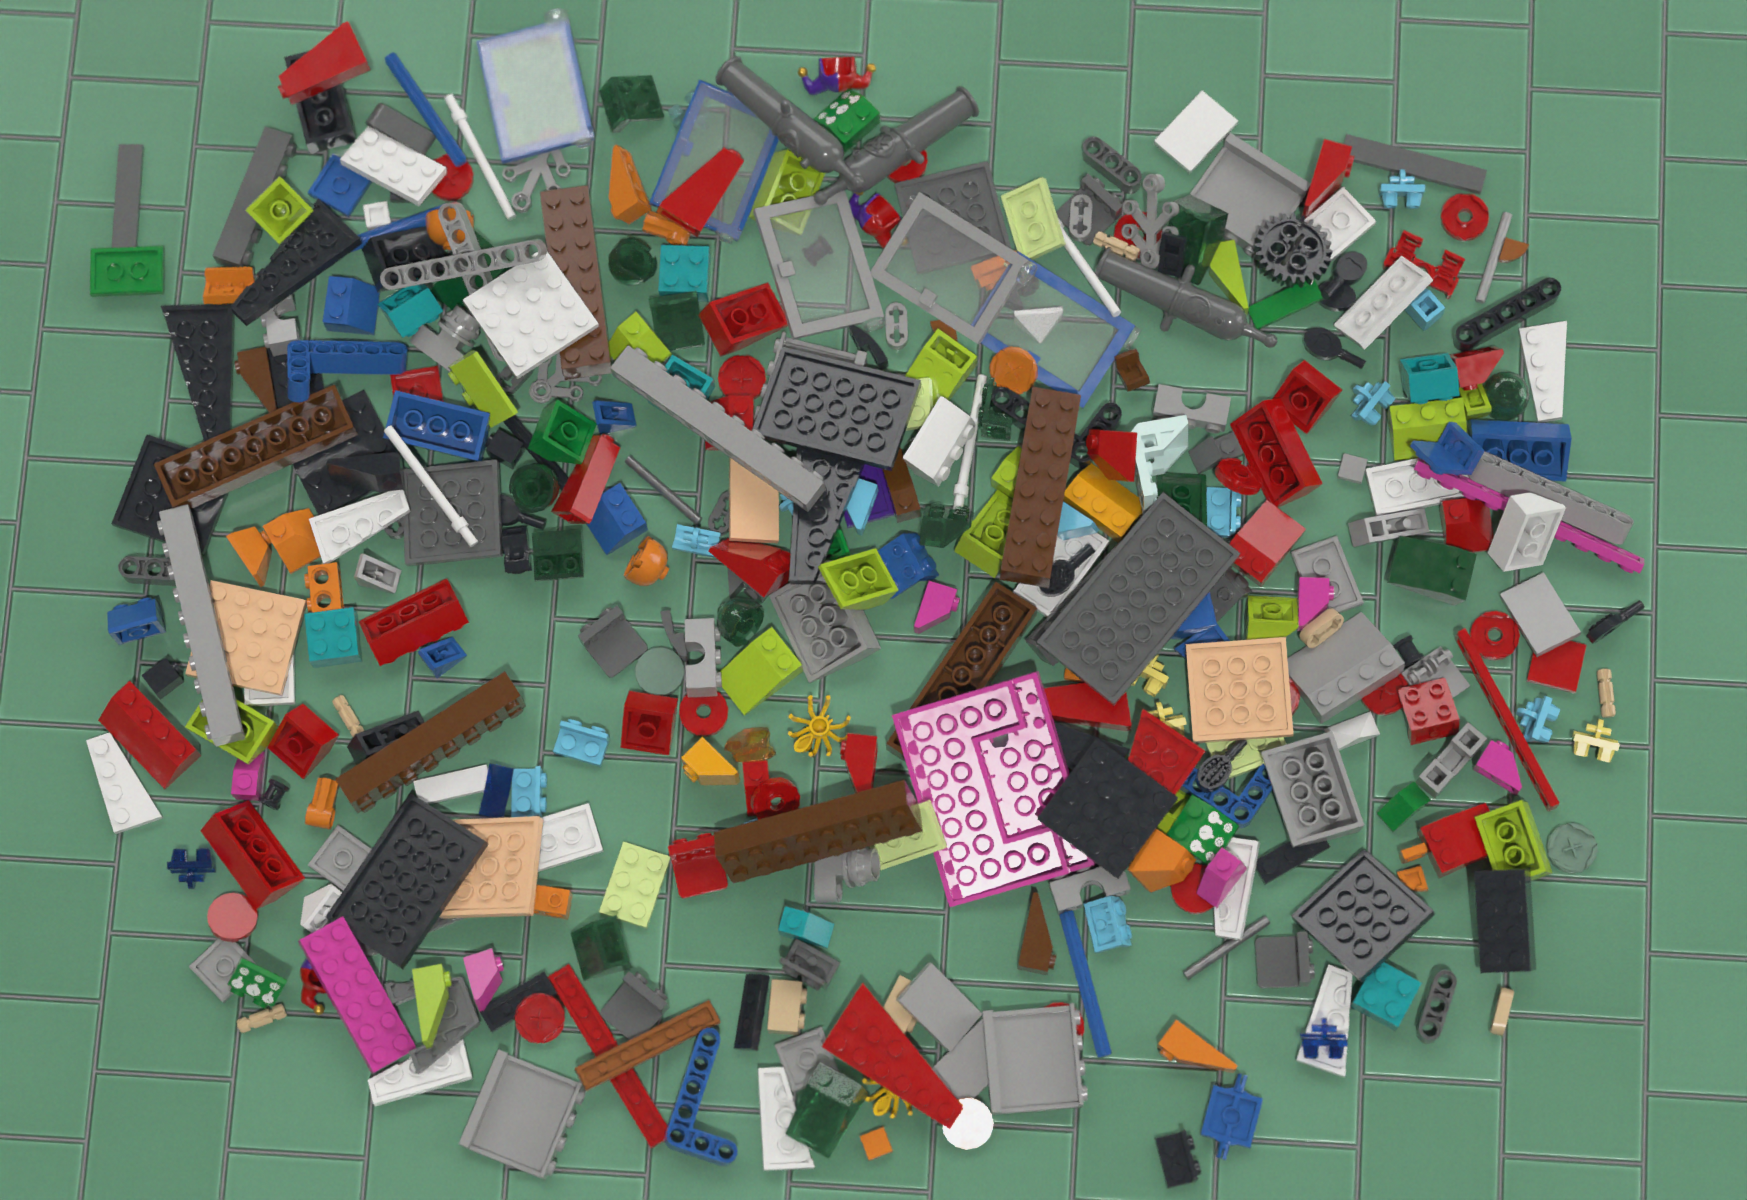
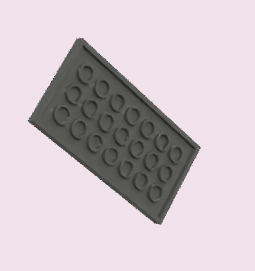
[1037,492,1240,706]

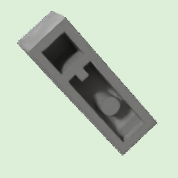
[1348,508,1430,547]

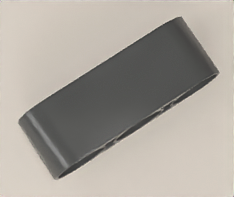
[365,103,436,156]
[1082,136,1142,194]
[118,556,176,586]
[1416,970,1457,1044]

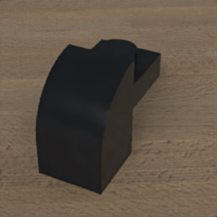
[502,526,532,574]

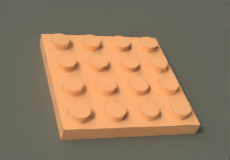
[185,580,307,696]
[1186,637,1293,743]
[440,816,543,919]

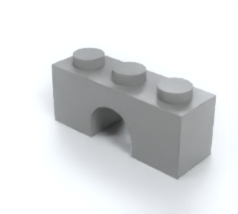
[260,293,300,356]
[1152,384,1231,434]
[684,618,722,698]
[1416,722,1487,799]
[1049,867,1131,915]

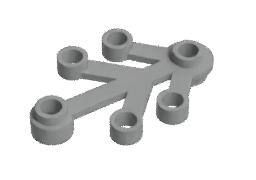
[502,128,571,213]
[1122,174,1179,269]
[529,352,602,404]

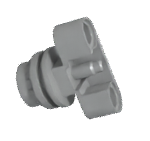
[409,304,480,372]
[814,847,880,903]

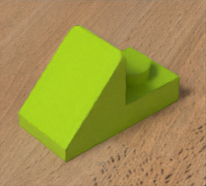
[1458,383,1492,420]

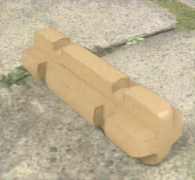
[1093,232,1140,261]
[1597,669,1616,718]
[332,695,364,737]
[237,1004,286,1033]

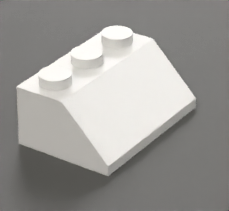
[903,396,976,487]
[1488,493,1566,572]

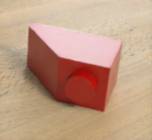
[743,760,772,817]

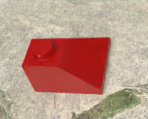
[1450,346,1504,391]
[1086,429,1137,482]
[1439,498,1494,553]

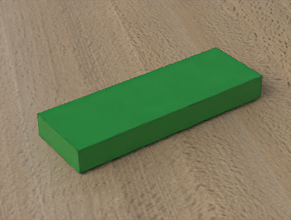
[1248,279,1324,330]

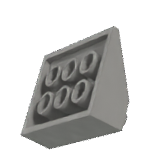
[769,560,881,683]
[1287,612,1405,724]
[1261,731,1364,847]

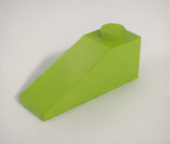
[1201,240,1249,316]
[412,964,452,1048]

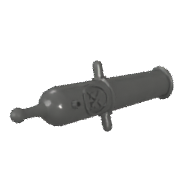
[715,56,865,189]
[814,86,979,205]
[1095,247,1277,348]

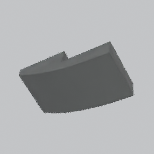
[660,610,689,662]

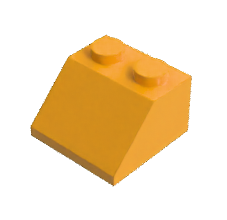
[681,737,740,785]

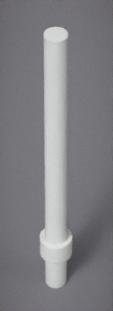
[444,94,516,220]
[1058,218,1121,317]
[952,375,987,516]
[384,425,478,547]

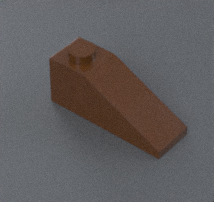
[234,347,278,413]
[882,448,921,523]
[1018,892,1056,975]

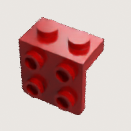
[668,833,728,899]

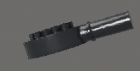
[1321,252,1367,300]
[1318,281,1356,312]
[1303,327,1366,369]
[500,494,546,530]
[1039,545,1095,597]
[1586,600,1645,644]
[1196,739,1247,792]

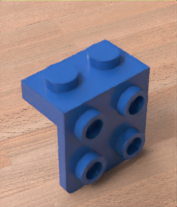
[1410,422,1485,476]
[878,533,939,599]

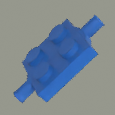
[1201,1074,1263,1160]

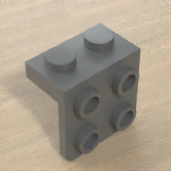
[1056,174,1123,246]
[1210,566,1252,623]
[578,606,648,678]
[1255,932,1315,989]
[779,939,841,991]
[600,971,669,1040]

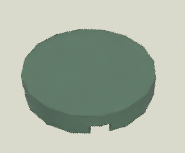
[635,647,684,696]
[1546,823,1598,874]

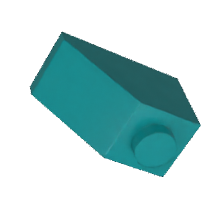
[778,906,834,949]

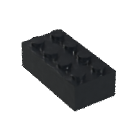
[284,51,356,154]
[1474,868,1536,973]

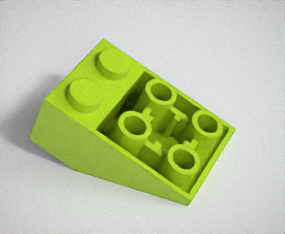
[905,329,977,408]

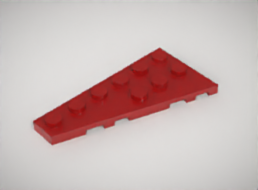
[1128,709,1206,796]
[821,983,964,1130]

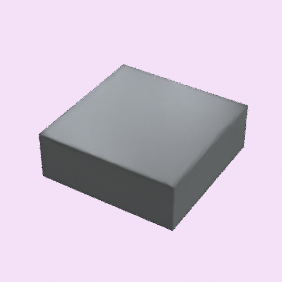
[1337,453,1368,484]

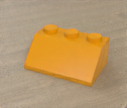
[1063,463,1143,543]

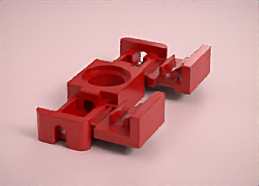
[1382,230,1465,299]

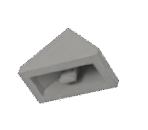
[354,554,402,593]

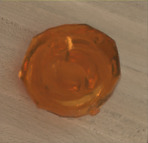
[724,727,776,762]

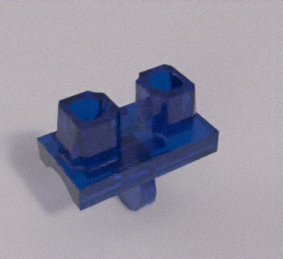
[167,848,216,889]
[1300,1017,1348,1059]

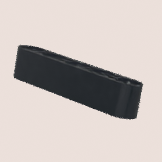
[1453,278,1561,352]

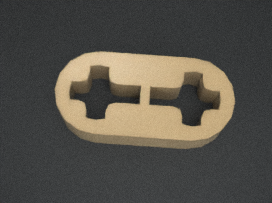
[1300,608,1344,648]
[1490,987,1514,1036]

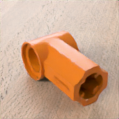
[643,211,691,246]
[305,777,339,830]

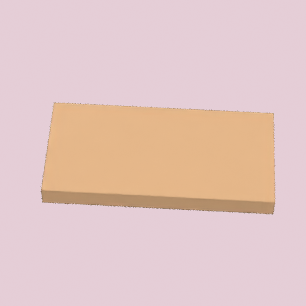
[729,457,779,543]

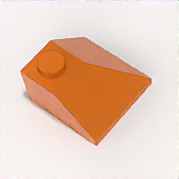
[262,508,321,574]
[226,526,272,587]
[1127,829,1196,892]

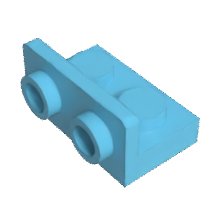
[1206,487,1241,538]
[553,719,610,767]
[511,766,547,818]
[1084,896,1132,953]

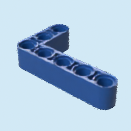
[287,340,408,403]
[1180,763,1273,828]
[664,1028,738,1166]

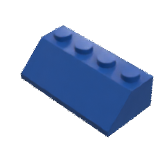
[383,390,490,462]
[1469,420,1572,482]

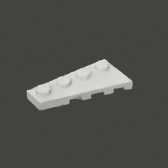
[1518,321,1567,423]
[309,490,411,564]
[1214,838,1260,941]
[1296,965,1352,1078]
[368,1039,473,1106]
[757,1067,815,1171]

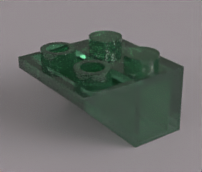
[919,503,975,548]
[532,529,585,581]
[570,915,632,982]

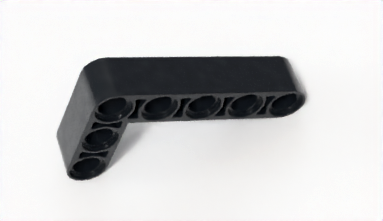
[991,387,1122,469]

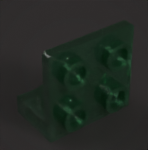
[599,75,664,133]
[649,291,705,351]
[978,377,1013,442]

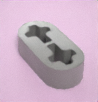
[1069,194,1092,242]
[885,303,908,350]

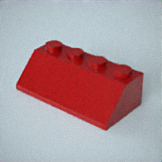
[1230,398,1323,508]
[358,578,469,666]
[98,681,201,789]
[200,800,305,909]

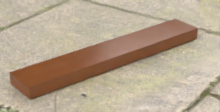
[574,1000,721,1092]

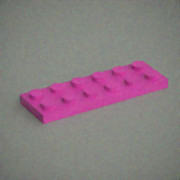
[298,917,417,1074]

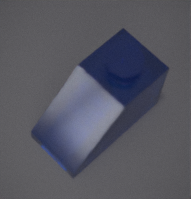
[478,763,514,818]

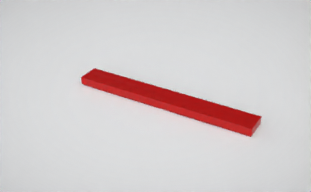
[1455,628,1560,812]
[548,964,673,1149]

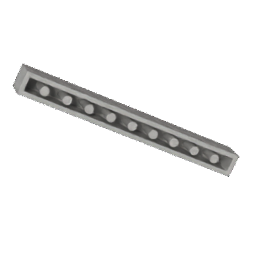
[610,346,825,512]
[157,504,245,747]

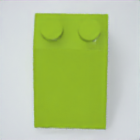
[954,490,1013,578]
[818,548,899,610]
[720,627,803,716]

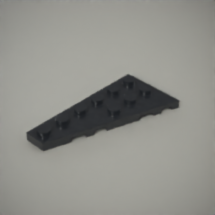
[230,199,362,326]
[161,304,234,442]

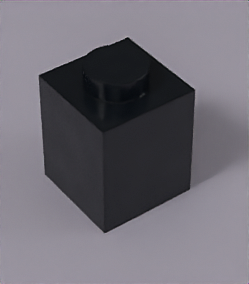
[485,429,526,470]
[141,658,184,700]

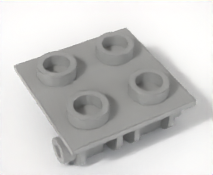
[1401,646,1470,698]

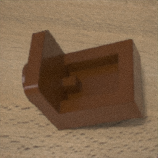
[1114,348,1150,392]

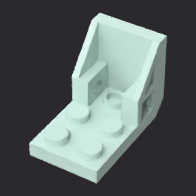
[1131,415,1188,515]

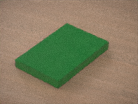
[90,246,164,297]

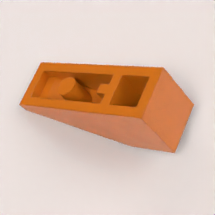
[609,145,652,224]
[1157,1020,1238,1073]

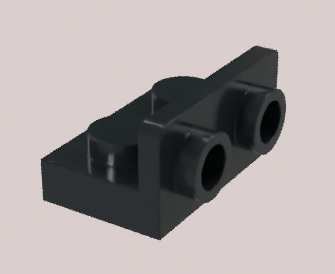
[1155,1130,1201,1189]

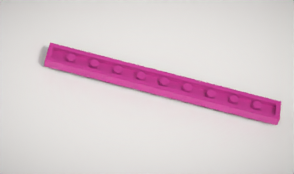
[1414,457,1644,573]

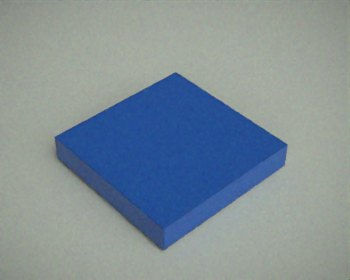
[307,153,373,218]

